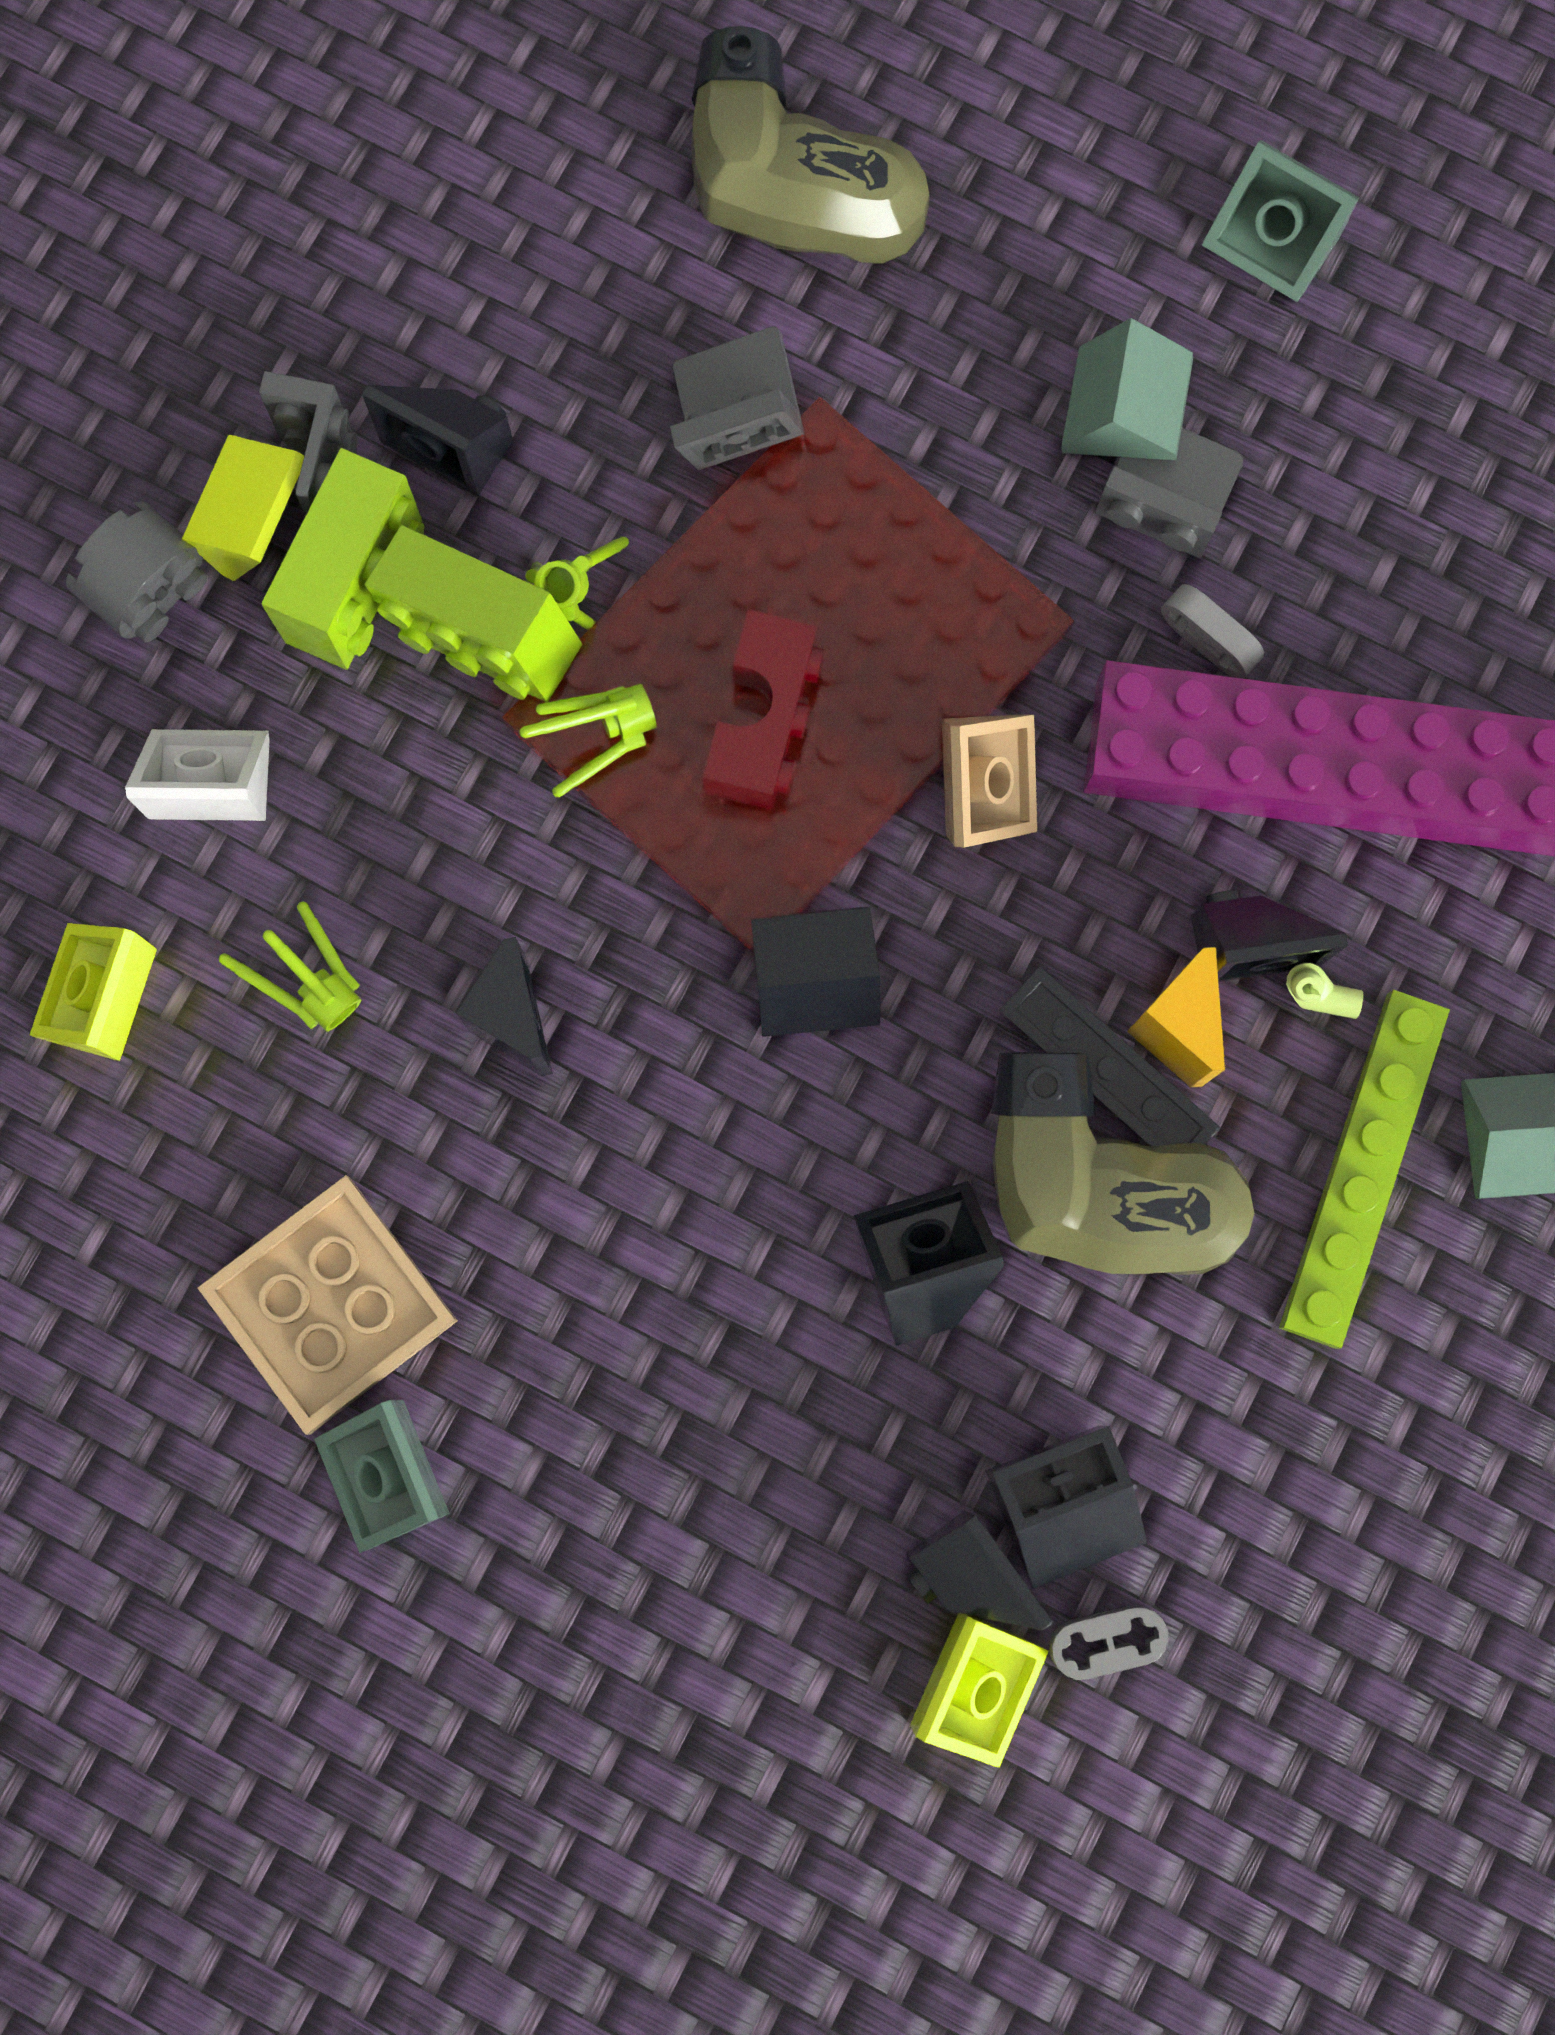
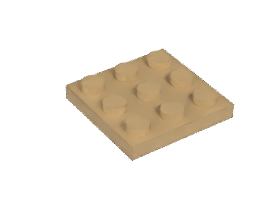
[198,1175,458,1435]

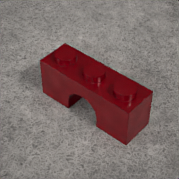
[702,609,825,810]

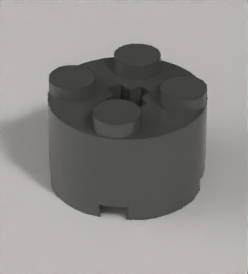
[66,501,208,643]

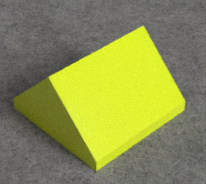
[182,435,305,581]
[30,923,157,1061]
[910,1613,1049,1768]

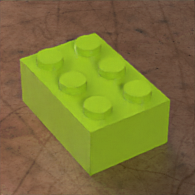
[261,448,424,670]
[364,525,582,702]

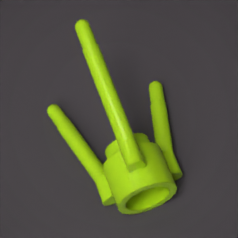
[525,537,629,632]
[520,683,657,797]
[219,902,362,1032]

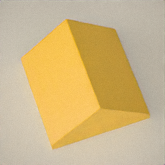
[1127,947,1225,1087]

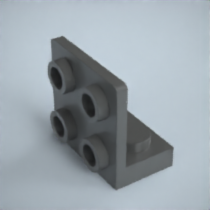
[670,326,805,470]
[259,371,358,515]

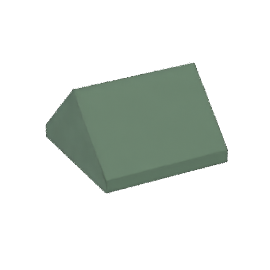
[1202,140,1359,302]
[1061,318,1193,460]
[1461,1073,1555,1199]
[314,1400,450,1553]

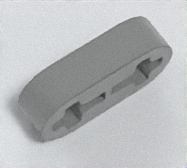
[1161,584,1264,679]
[1049,1605,1169,1680]

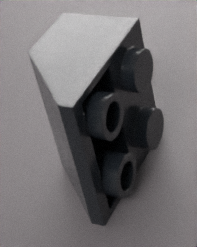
[985,1426,1147,1589]

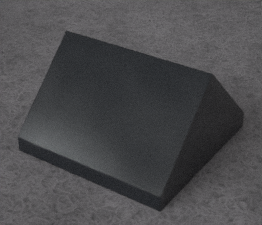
[750,906,880,1037]
[456,937,553,1076]

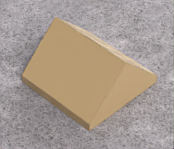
[942,714,1037,848]

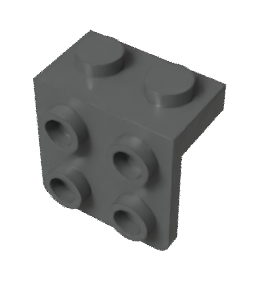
[1095,428,1243,558]

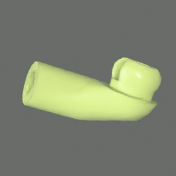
[1286,962,1363,1019]

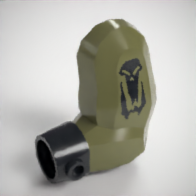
[691,26,929,264]
[991,1052,1254,1275]

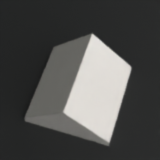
[125,729,269,821]

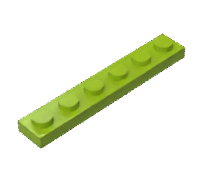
[1279,989,1450,1349]

